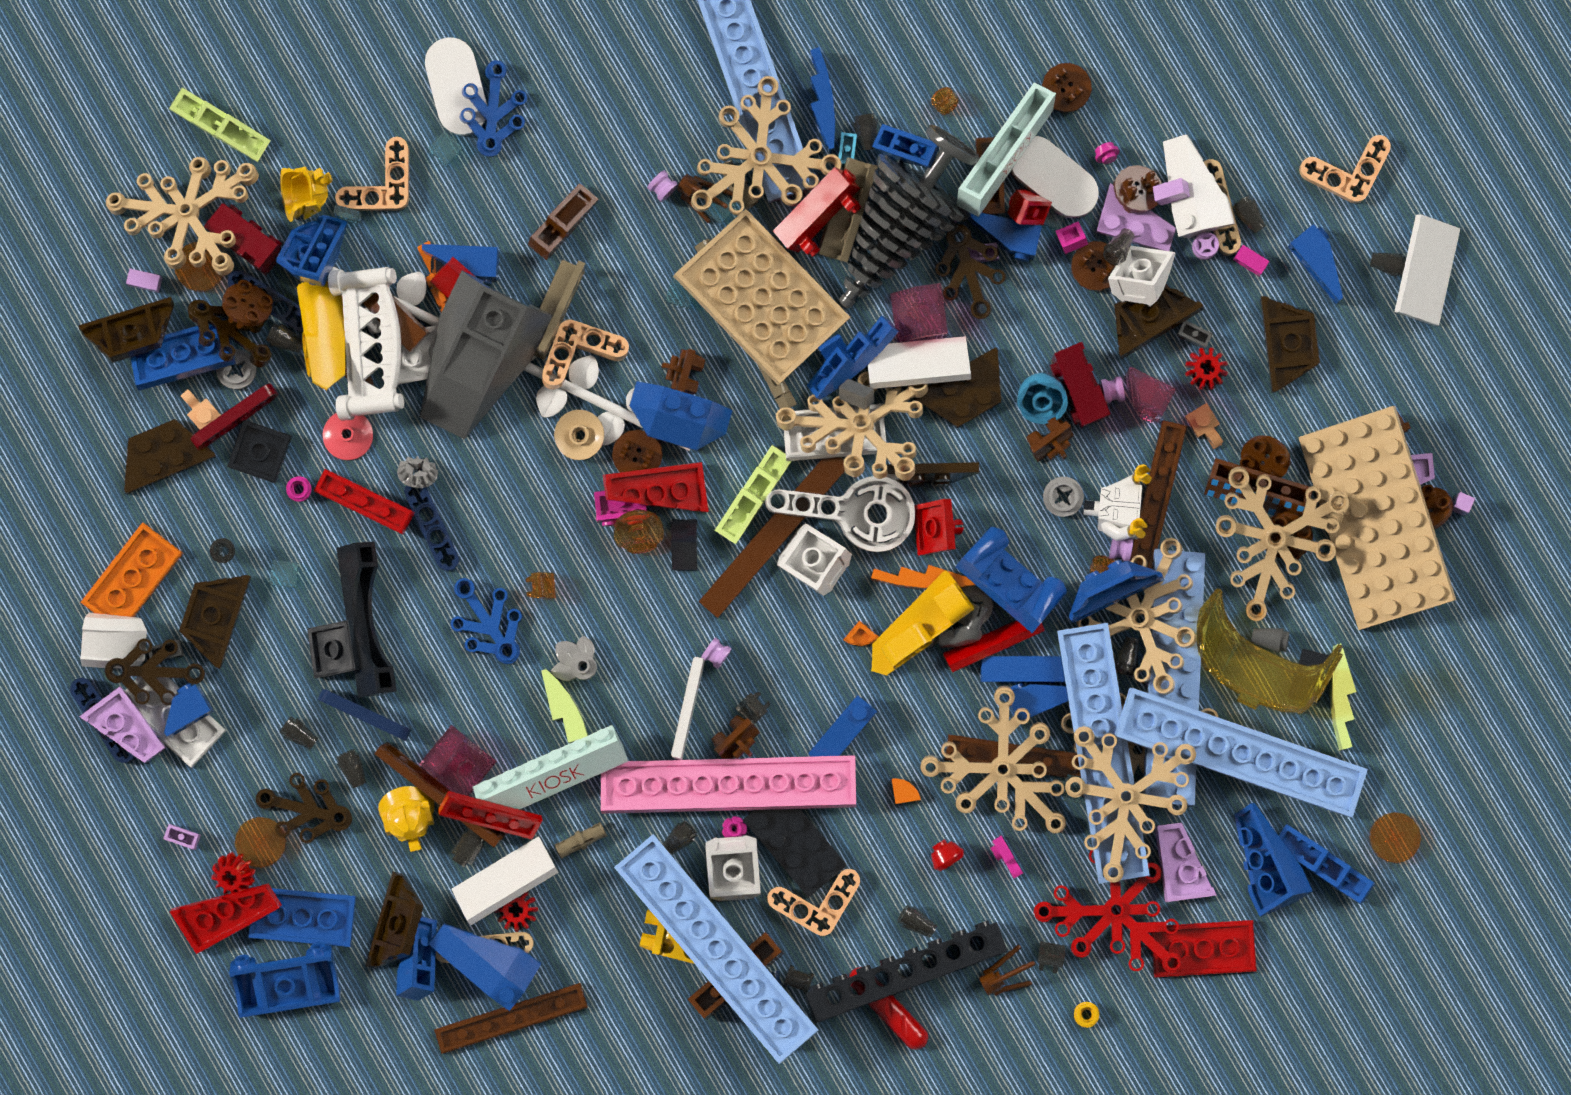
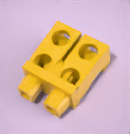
[640,910,695,964]

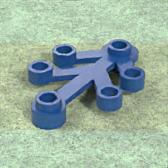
[459,60,527,157]
[450,578,522,664]

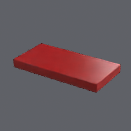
[1151,920,1257,977]

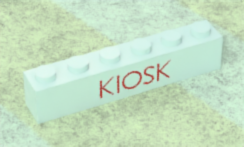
[957,83,1056,217]
[473,725,628,809]

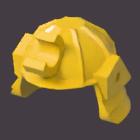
[280,167,332,222]
[378,786,434,852]

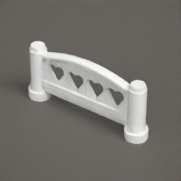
[328,267,404,421]

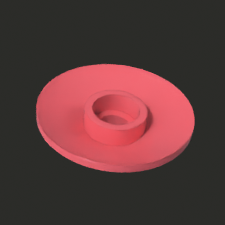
[323,413,373,460]

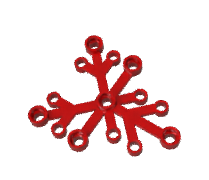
[1034,850,1183,974]

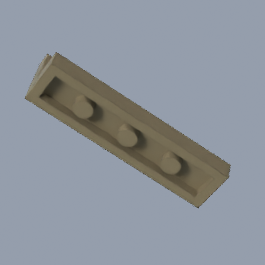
[817,157,878,262]
[534,260,585,360]

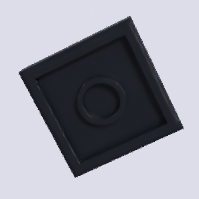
[227,419,292,484]
[307,620,360,678]

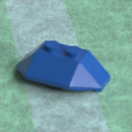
[276,215,348,287]
[629,381,733,451]
[1069,560,1165,623]

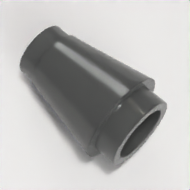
[1251,628,1290,653]

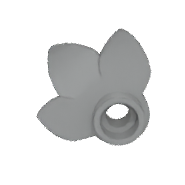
[551,636,597,682]

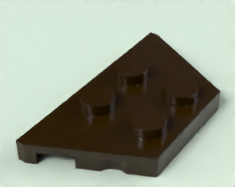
[1114,284,1204,359]
[1260,296,1320,393]
[78,297,174,363]
[913,347,1001,428]
[124,419,217,495]
[881,462,979,488]
[179,575,251,669]
[366,871,424,969]

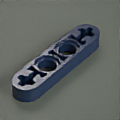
[228,270,304,333]
[404,485,460,572]
[70,678,136,763]
[317,688,411,741]

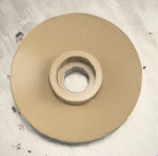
[554,410,604,460]

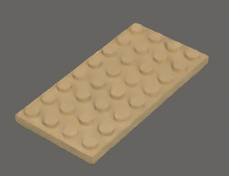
[1298,406,1456,630]

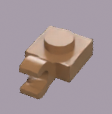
[1185,403,1223,449]

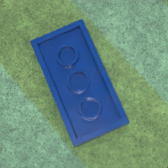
[130,318,236,391]
[249,888,356,947]

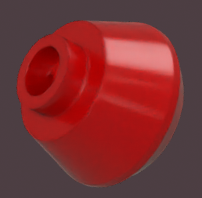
[931,839,964,872]

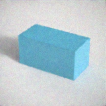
[838,132,857,167]

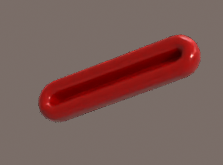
[849,967,928,1050]

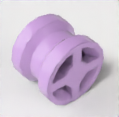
[647,170,679,202]
[1192,232,1219,260]
[1100,376,1125,404]
[1109,538,1134,561]
[701,637,732,669]

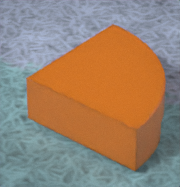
[843,621,879,646]
[891,778,921,804]

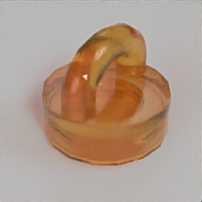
[931,87,958,115]
[1090,555,1114,573]

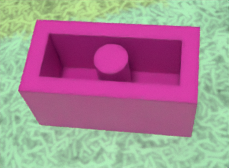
[1233,245,1269,277]

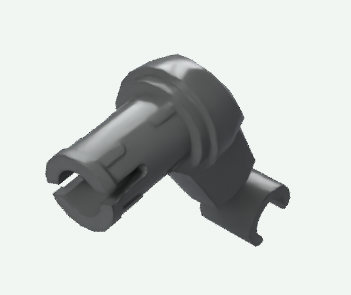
[927,603,988,648]

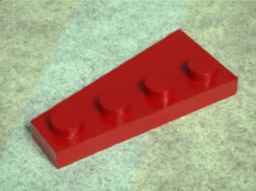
[603,462,709,513]
[169,883,282,954]

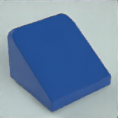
[818,334,847,361]

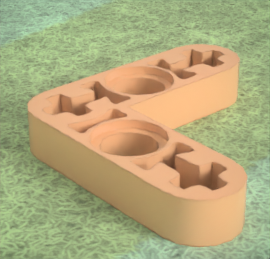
[1299,135,1391,204]
[335,137,409,211]
[542,320,629,390]
[768,869,860,936]

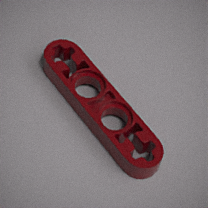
[191,383,279,450]

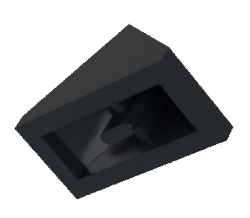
[671,519,697,570]

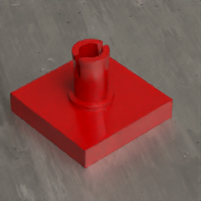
[914,499,964,556]

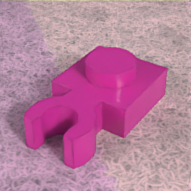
[990,836,1023,878]

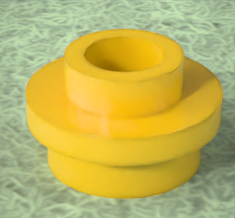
[1074,1002,1099,1028]

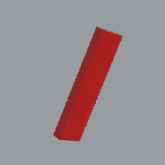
[314,469,415,535]
[943,620,1045,672]
[438,791,542,839]

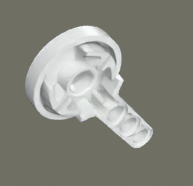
[765,476,915,552]

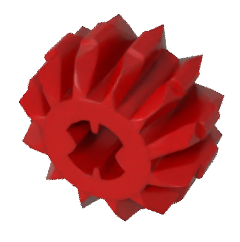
[1185,348,1228,390]
[211,852,256,895]
[495,891,538,932]

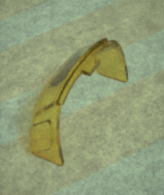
[1196,588,1343,714]

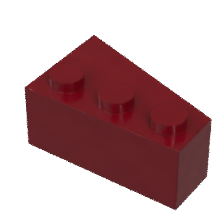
[204,203,282,276]
[1049,342,1111,429]

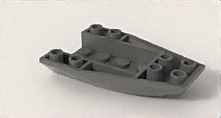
[419,270,553,439]

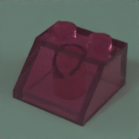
[890,283,948,343]
[1124,366,1176,423]
[419,725,497,796]

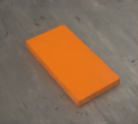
[80,522,184,617]

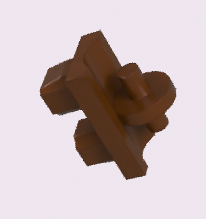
[661,348,705,394]
[1026,417,1074,462]
[711,715,760,759]

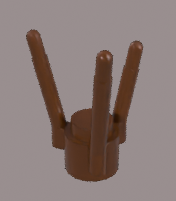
[677,174,733,223]
[979,945,1036,996]

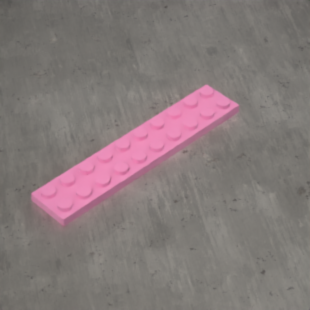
[601,756,856,814]

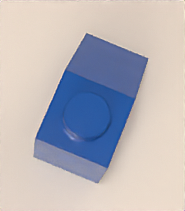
[164,683,214,738]

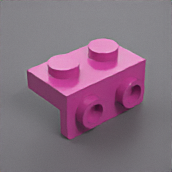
[594,491,648,527]

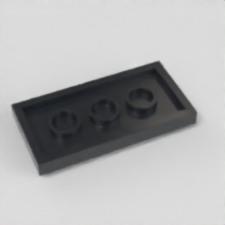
[743,809,847,898]

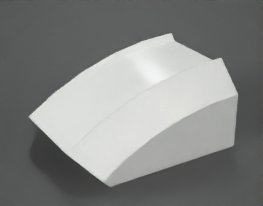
[1108,245,1175,306]
[777,523,852,596]
[80,613,147,668]
[706,835,761,901]

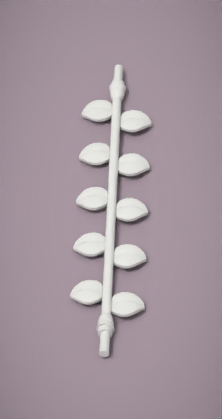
[332,267,691,451]

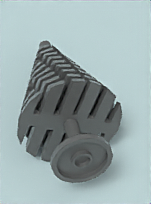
[839,124,980,308]

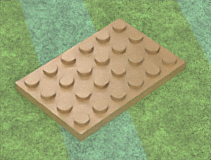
[673,209,850,385]

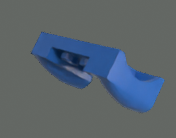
[955,527,1067,633]
[229,942,341,1018]

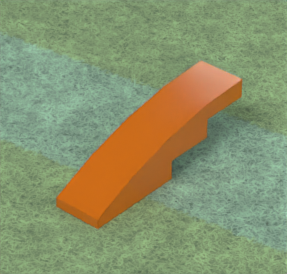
[871,565,975,590]

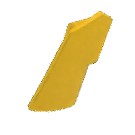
[297,281,345,391]
[871,570,974,676]

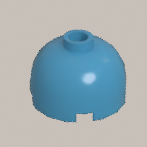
[1017,372,1068,424]

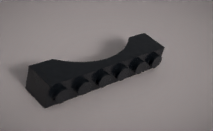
[336,542,397,698]

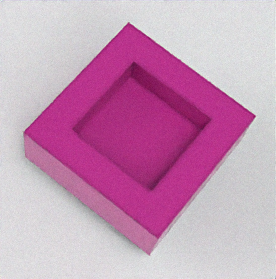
[1055,221,1088,254]

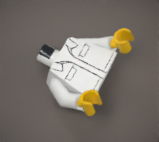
[1084,464,1152,541]

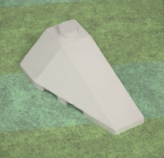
[1163,134,1235,238]

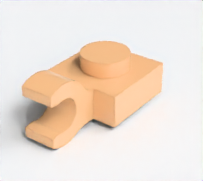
[181,390,221,429]

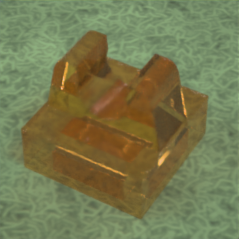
[526,572,556,599]

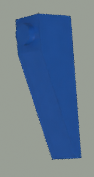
[1234,803,1313,917]
[429,923,541,1011]

